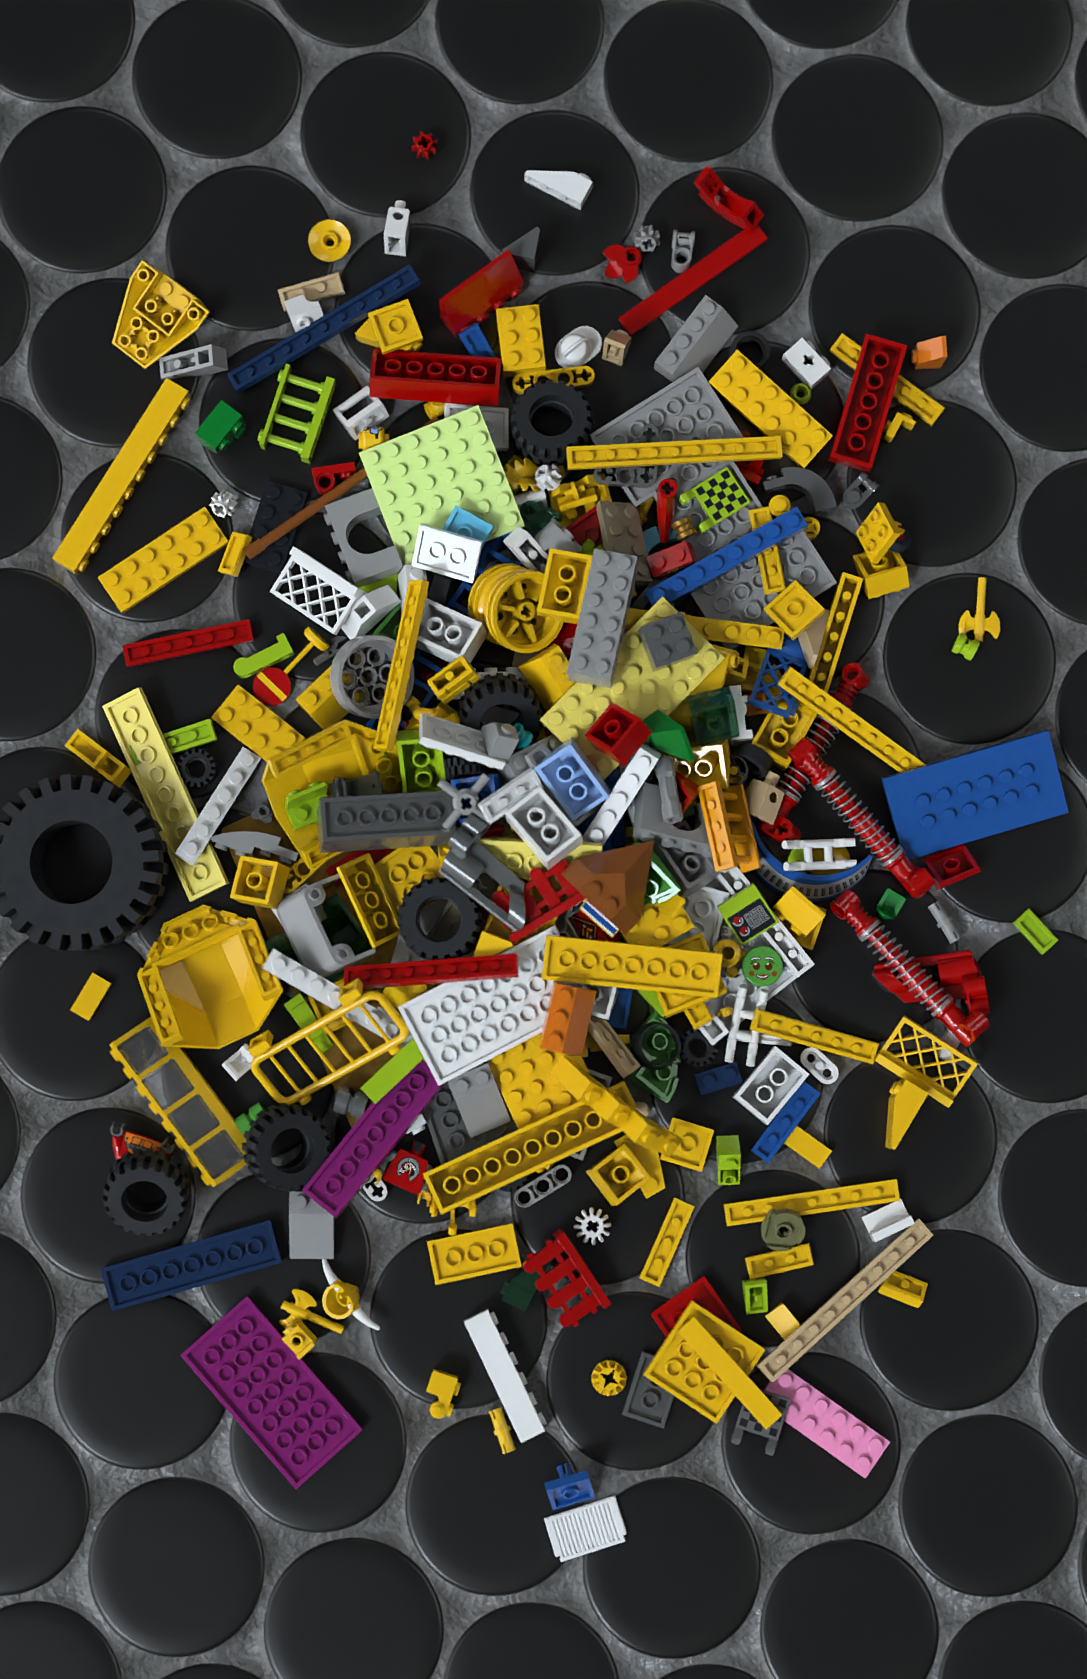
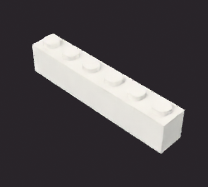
[582,743,662,845]
[464,1309,547,1443]

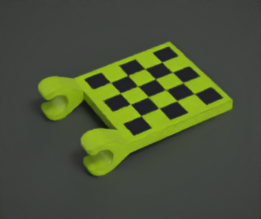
[679,467,751,534]

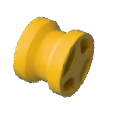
[804,517,820,541]

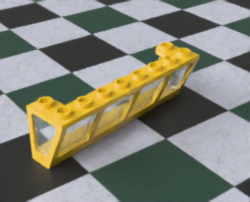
[109,1017,247,1187]

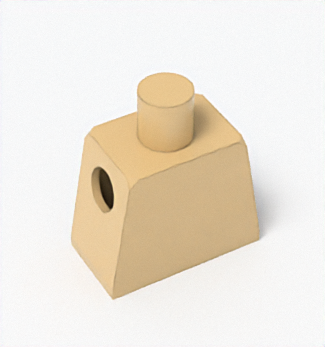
[745,771,784,825]

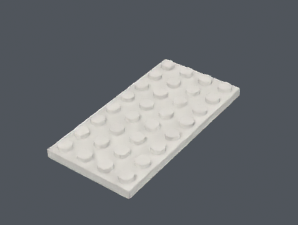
[398,925,596,1086]

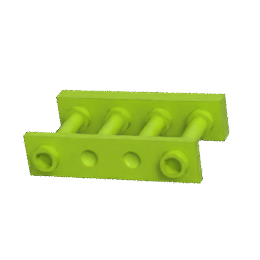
[258,364,336,464]

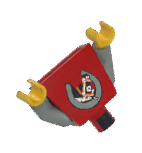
[368,1140,433,1207]

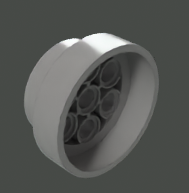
[330,635,414,719]

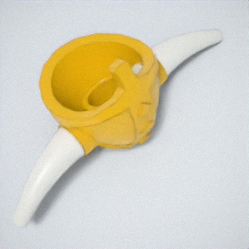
[322,1259,380,1330]

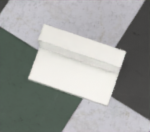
[861,1199,915,1242]

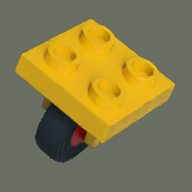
[856,502,912,564]

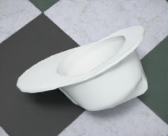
[555,326,602,368]

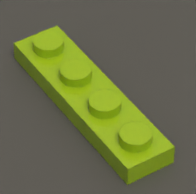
[129,719,218,766]

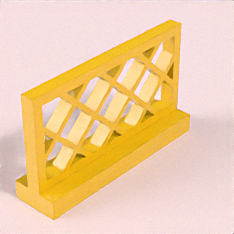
[875,1015,978,1108]

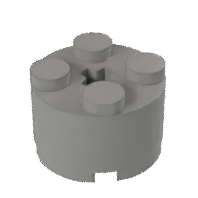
[534,518,583,555]

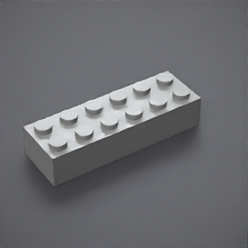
[567,549,639,688]

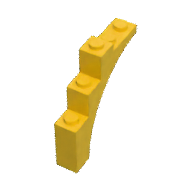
[550,1055,682,1157]

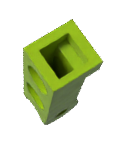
[233,633,295,678]
[284,993,334,1053]

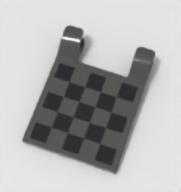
[731,1388,791,1456]

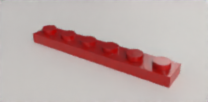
[122,619,254,667]

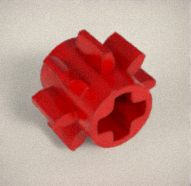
[412,131,438,160]

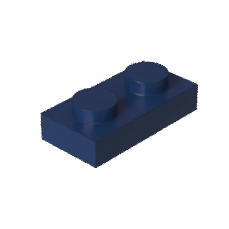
[694,1062,743,1095]

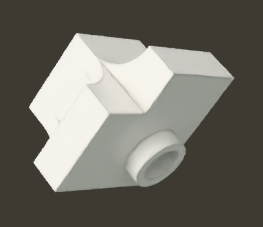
[284,294,324,333]

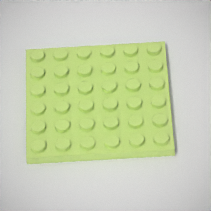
[359,405,526,567]

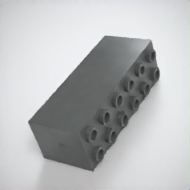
[317,791,456,853]

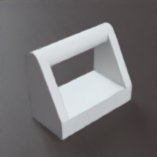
[333,386,389,440]

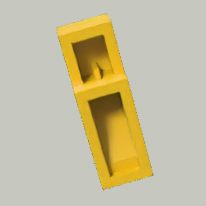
[64,729,131,787]

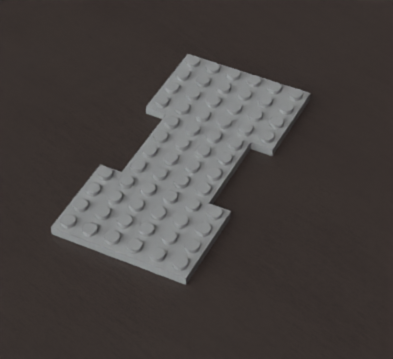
[589,367,837,650]

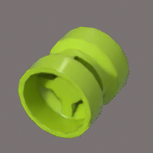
[951,633,980,661]

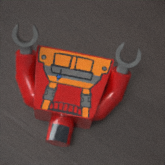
[110,1121,177,1185]

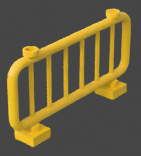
[248,978,409,1106]

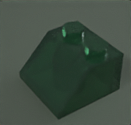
[686,686,739,746]

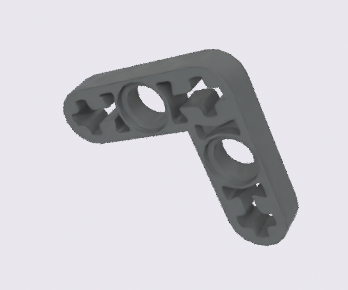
[594,424,659,488]

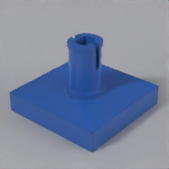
[544,1463,595,1510]

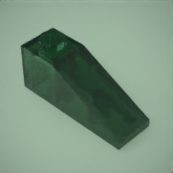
[500,1260,551,1312]

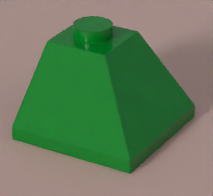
[642,709,695,762]

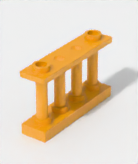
[697,781,762,873]

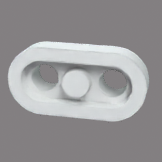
[800,1047,839,1084]

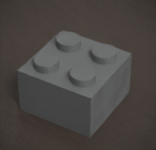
[638,612,697,672]

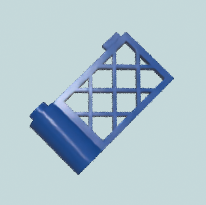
[748,634,807,718]

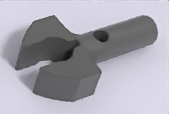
[313,636,347,666]

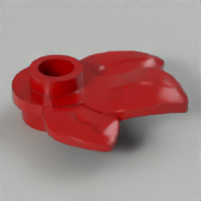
[603,244,642,284]

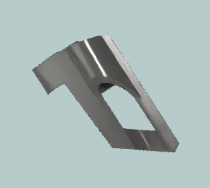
[439,813,525,932]

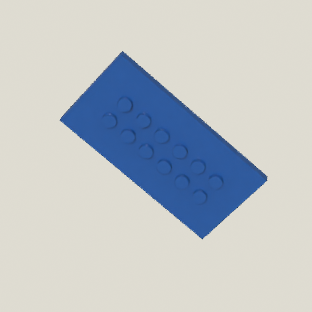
[881,730,1069,860]

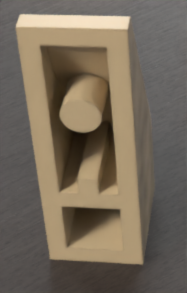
[602,330,632,366]
[798,609,830,669]

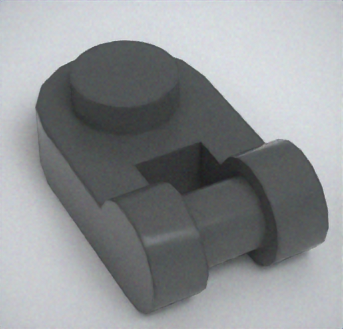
[842,471,880,510]

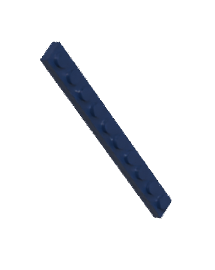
[227,264,421,394]

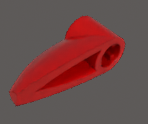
[657,479,677,543]

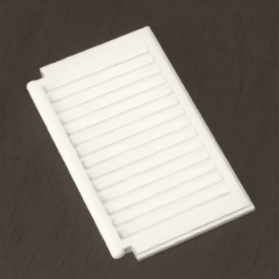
[544,1495,627,1562]

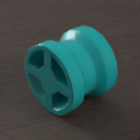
[513,723,533,751]

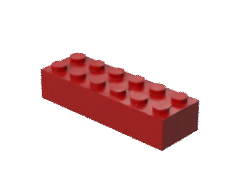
[828,334,907,473]
[369,349,501,407]

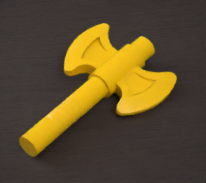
[959,577,1000,642]
[279,1289,345,1334]

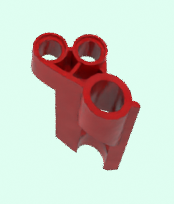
[873,950,990,1016]

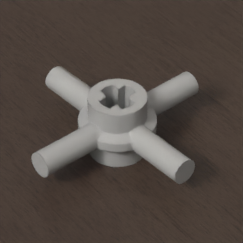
[437,773,492,830]

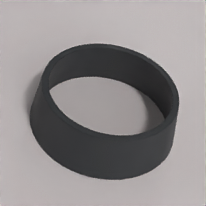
[632,1022,681,1070]

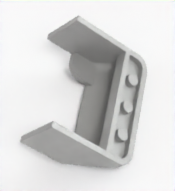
[277,873,376,978]

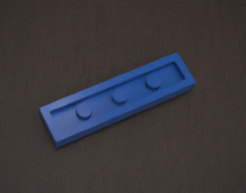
[751,1081,820,1163]

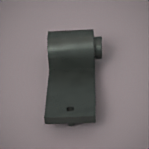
[330,771,383,798]

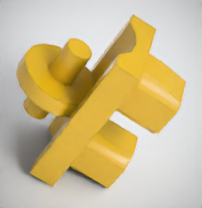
[557,481,598,519]

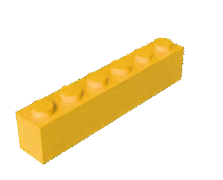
[808,572,863,693]

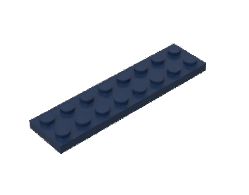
[101,1220,282,1311]

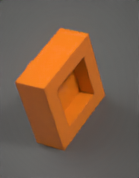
[743,692,768,717]

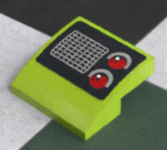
[717,883,779,946]

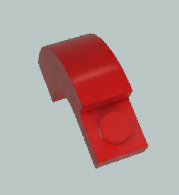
[693,166,764,231]

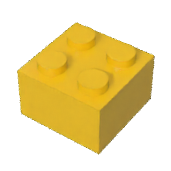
[230,855,290,910]

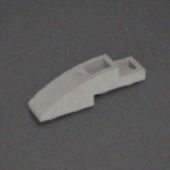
[211,831,300,865]

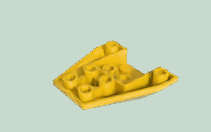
[112,260,210,369]

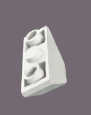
[341,585,401,640]

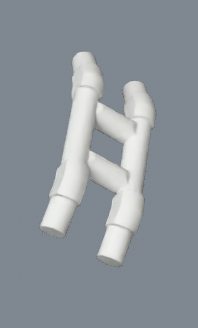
[782,838,857,871]
[725,985,769,1067]

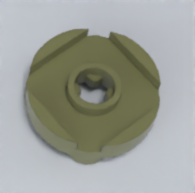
[761,1209,805,1251]

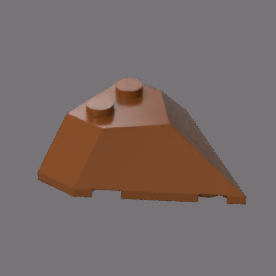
[561,840,654,935]

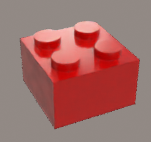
[584,702,652,766]

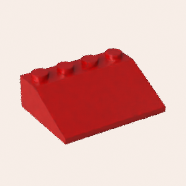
[439,250,524,338]

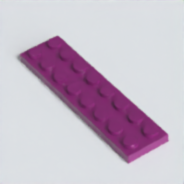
[302,1060,446,1219]

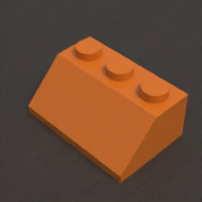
[539,981,596,1056]

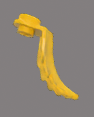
[504,458,565,492]

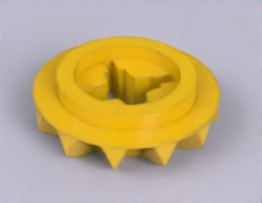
[591,1360,627,1396]

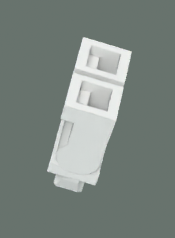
[723,685,753,746]

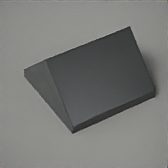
[502,226,540,271]

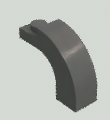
[762,467,837,516]

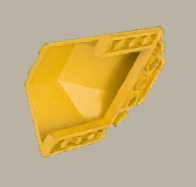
[262,719,402,869]
[137,905,283,1049]

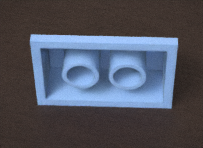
[534,738,611,821]

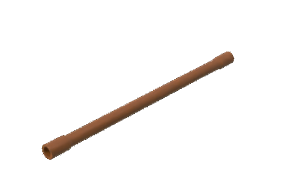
[243,416,440,560]

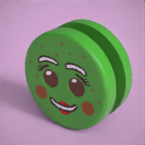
[741,946,783,987]

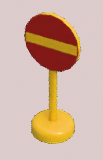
[253,626,330,706]

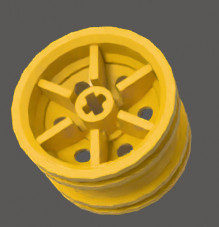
[468,563,563,653]

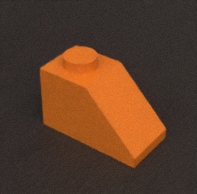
[911,336,947,369]

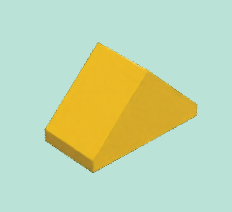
[473,930,516,957]

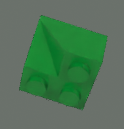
[195,400,246,454]

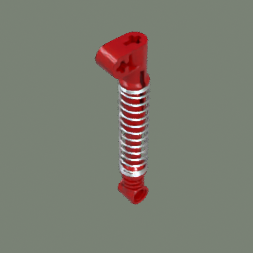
[756,662,870,844]
[787,737,936,898]
[830,889,990,1047]

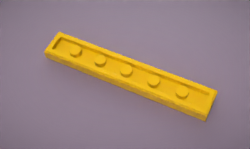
[829,333,945,426]
[749,1008,879,1064]
[677,1316,782,1430]

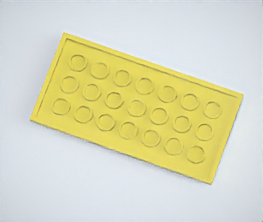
[539,597,724,780]

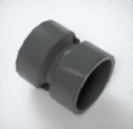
[333,1084,369,1119]

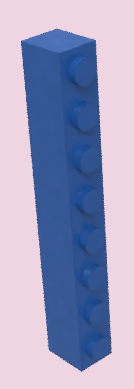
[644,507,808,607]

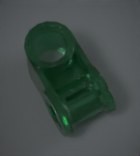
[520,501,563,531]

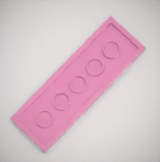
[764,1369,890,1478]

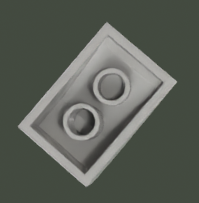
[447,1061,511,1138]
[289,1191,335,1259]

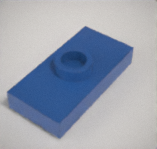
[458,323,497,358]

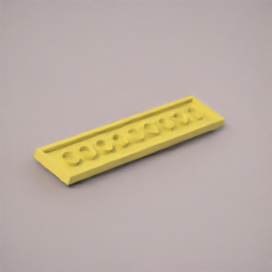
[102,687,229,902]

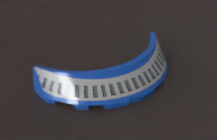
[750,815,873,902]

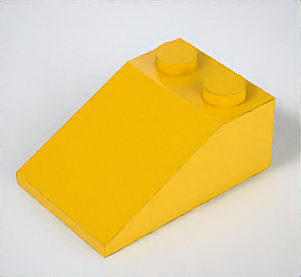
[750,692,818,771]
[885,1079,929,1150]

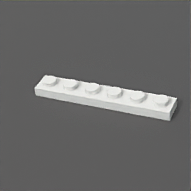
[175,747,261,866]

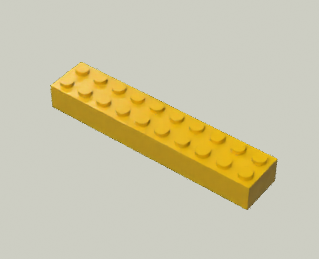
[423,1081,638,1214]

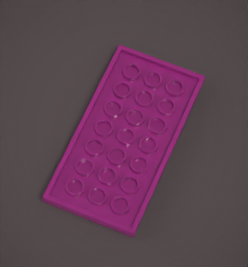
[180,1296,363,1489]

